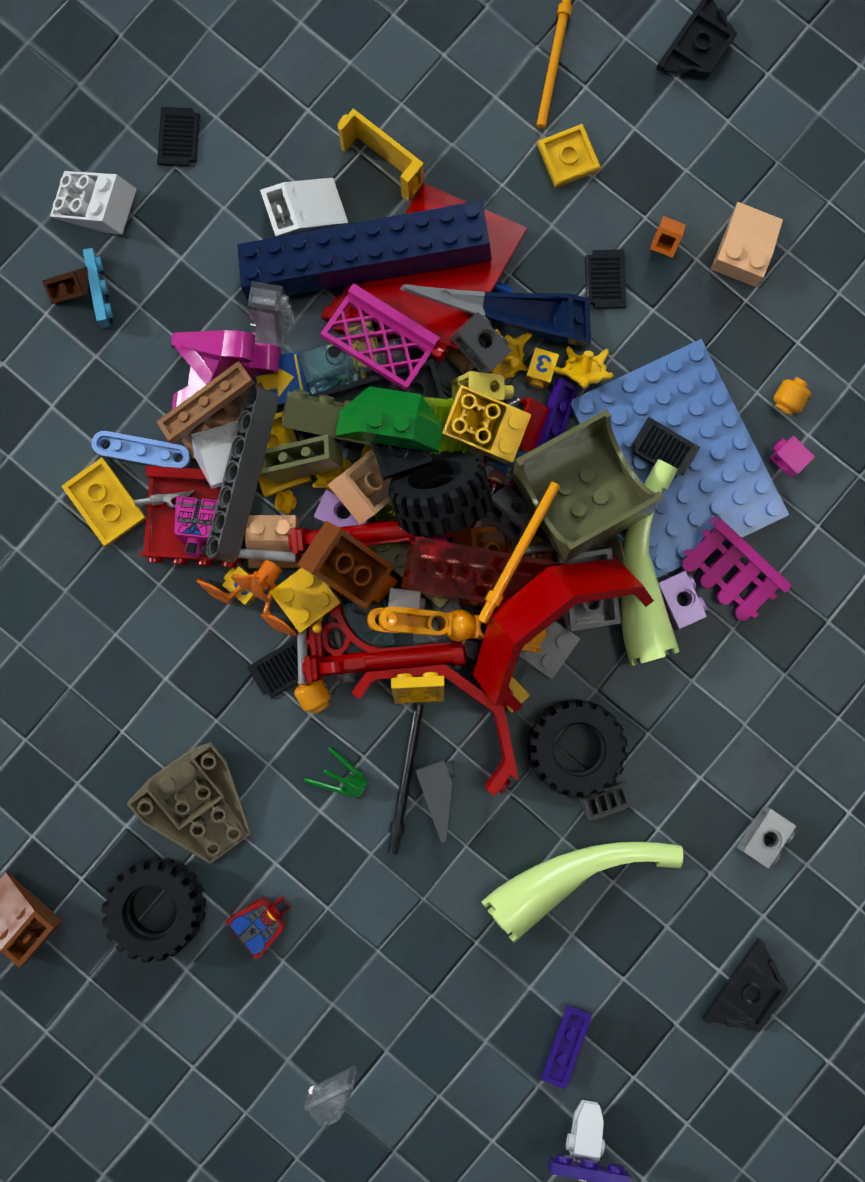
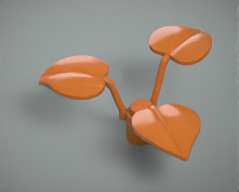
[196,560,297,637]

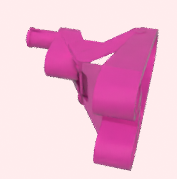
[171,330,281,415]

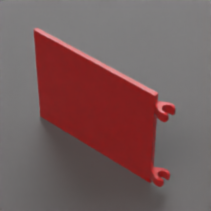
[353,183,527,363]

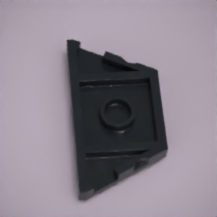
[656,0,737,77]
[701,938,788,1032]

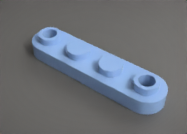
[92,431,191,468]

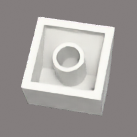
[191,421,238,489]

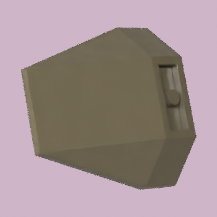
[127,742,251,864]

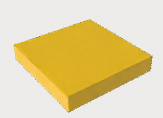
[537,124,601,188]

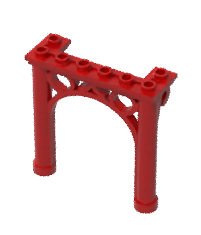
[288,520,467,683]

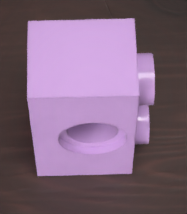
[314,490,371,527]
[659,571,707,630]

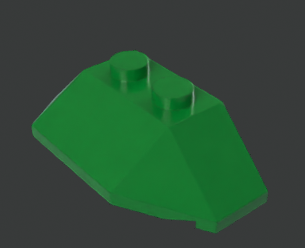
[335,386,443,453]

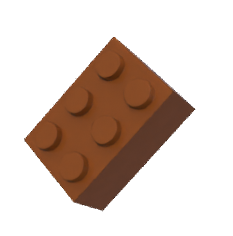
[297,521,394,610]

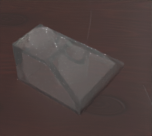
[304,1065,357,1126]

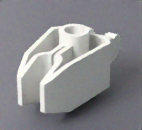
[566,1100,605,1182]

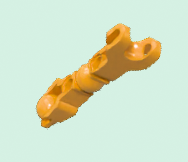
[367,606,547,653]

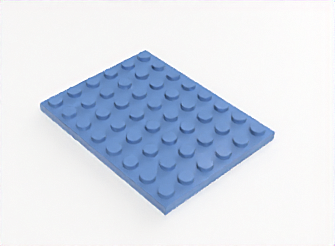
[569,339,789,578]

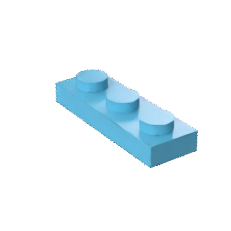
[83,248,113,329]

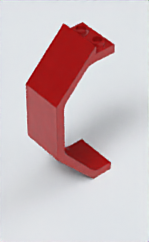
[473,558,654,712]
[352,664,519,796]

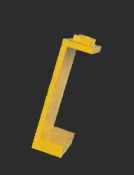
[338,108,424,202]

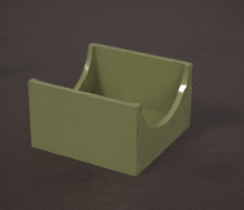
[512,409,663,564]

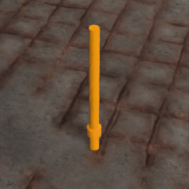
[536,0,573,129]
[477,482,561,624]

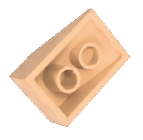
[711,202,783,287]

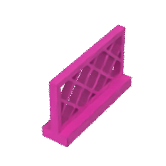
[320,283,440,391]

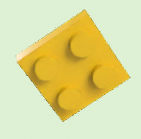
[270,568,342,633]

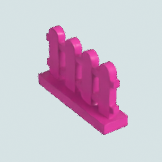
[681,515,792,621]

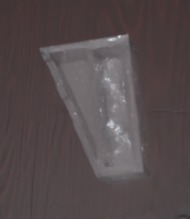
[247,281,295,355]

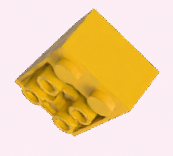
[442,385,531,464]

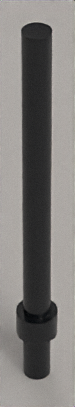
[387,703,424,855]

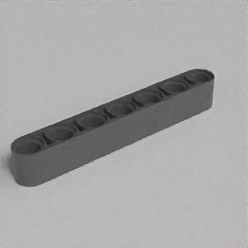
[206,385,279,562]

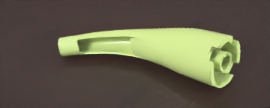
[619,459,680,666]
[481,842,683,943]

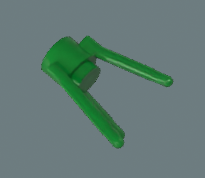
[304,747,368,799]

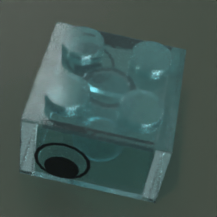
[298,342,359,394]

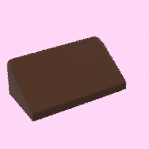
[42,266,88,304]

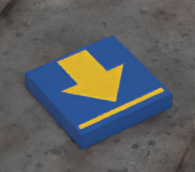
[254,351,308,407]

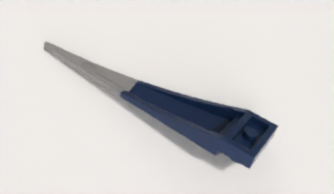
[400,284,591,347]

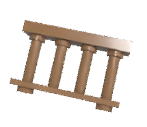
[157,361,265,460]

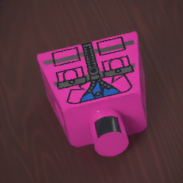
[174,496,218,557]

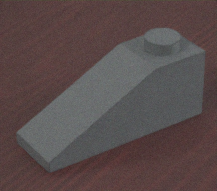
[415,758,456,843]

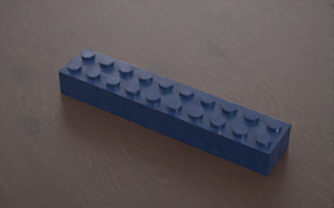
[237,200,492,303]

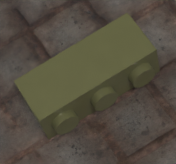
[260,434,343,483]

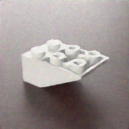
[50,171,136,235]
[260,178,349,237]

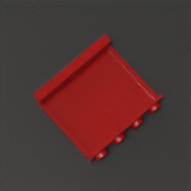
[139,466,245,568]

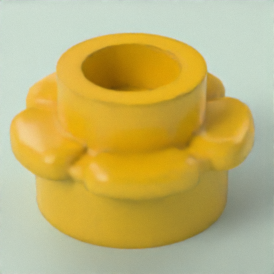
[275,490,297,514]

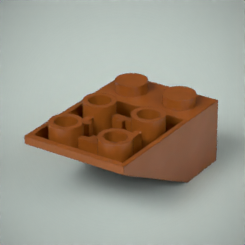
[0,872,63,968]

